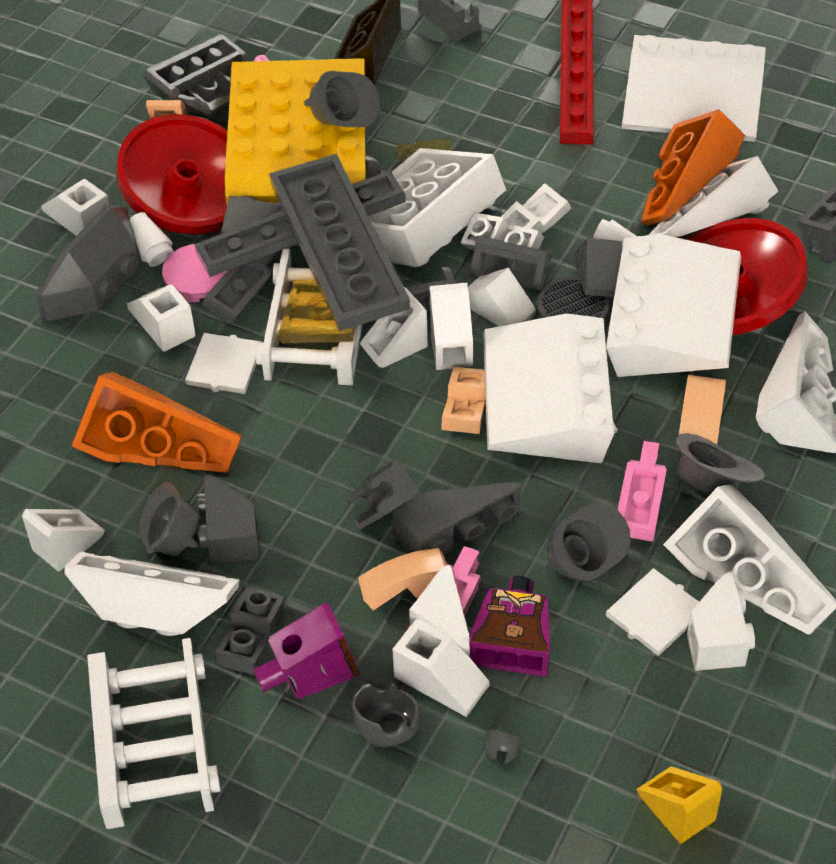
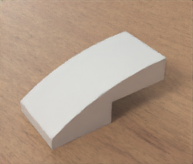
[501,183,571,234]

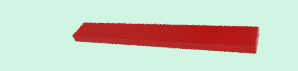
[560,0,594,144]

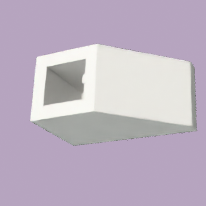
[41,179,109,236]
[430,283,473,370]
[127,284,195,352]
[687,572,755,671]
[392,618,489,717]

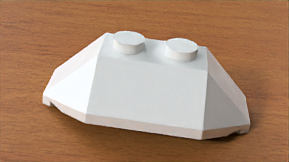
[64,552,239,636]

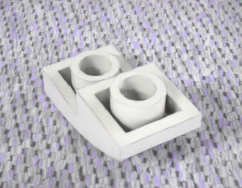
[460,212,544,250]

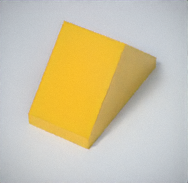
[636,766,723,844]

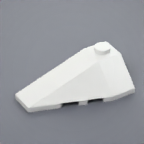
[649,156,778,238]
[756,311,836,453]
[663,484,836,635]

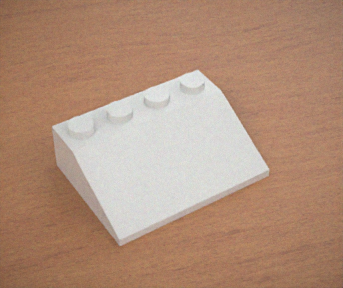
[622,35,766,142]
[368,148,506,267]
[606,234,741,377]
[483,313,614,463]

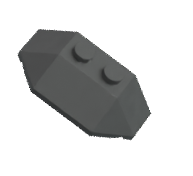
[144,34,246,116]
[35,205,140,322]

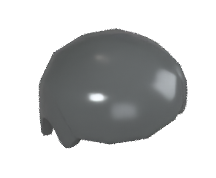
[352,683,420,747]

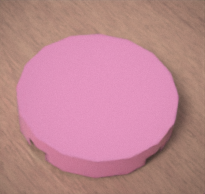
[162,244,227,303]

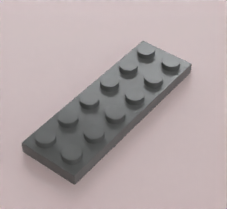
[269,154,411,331]

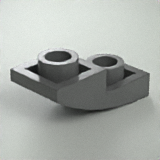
[215,587,285,676]

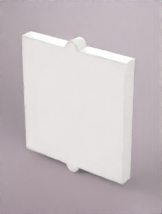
[185,333,261,394]
[606,568,699,656]

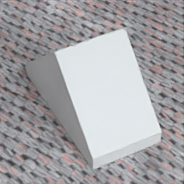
[468,268,536,326]
[359,287,428,368]
[22,509,105,572]
[409,565,470,657]

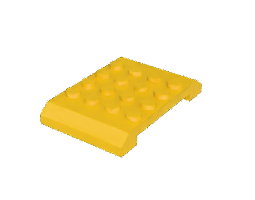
[225,58,366,205]

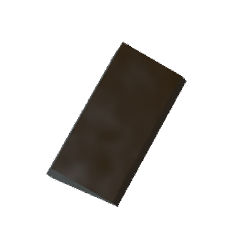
[334,0,401,86]

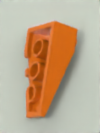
[641,109,746,226]
[72,372,243,473]

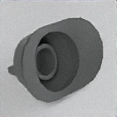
[304,71,380,128]
[675,433,765,496]
[139,481,200,556]
[546,502,631,582]

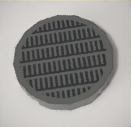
[537,276,610,325]

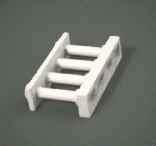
[256,249,363,386]
[87,638,220,829]

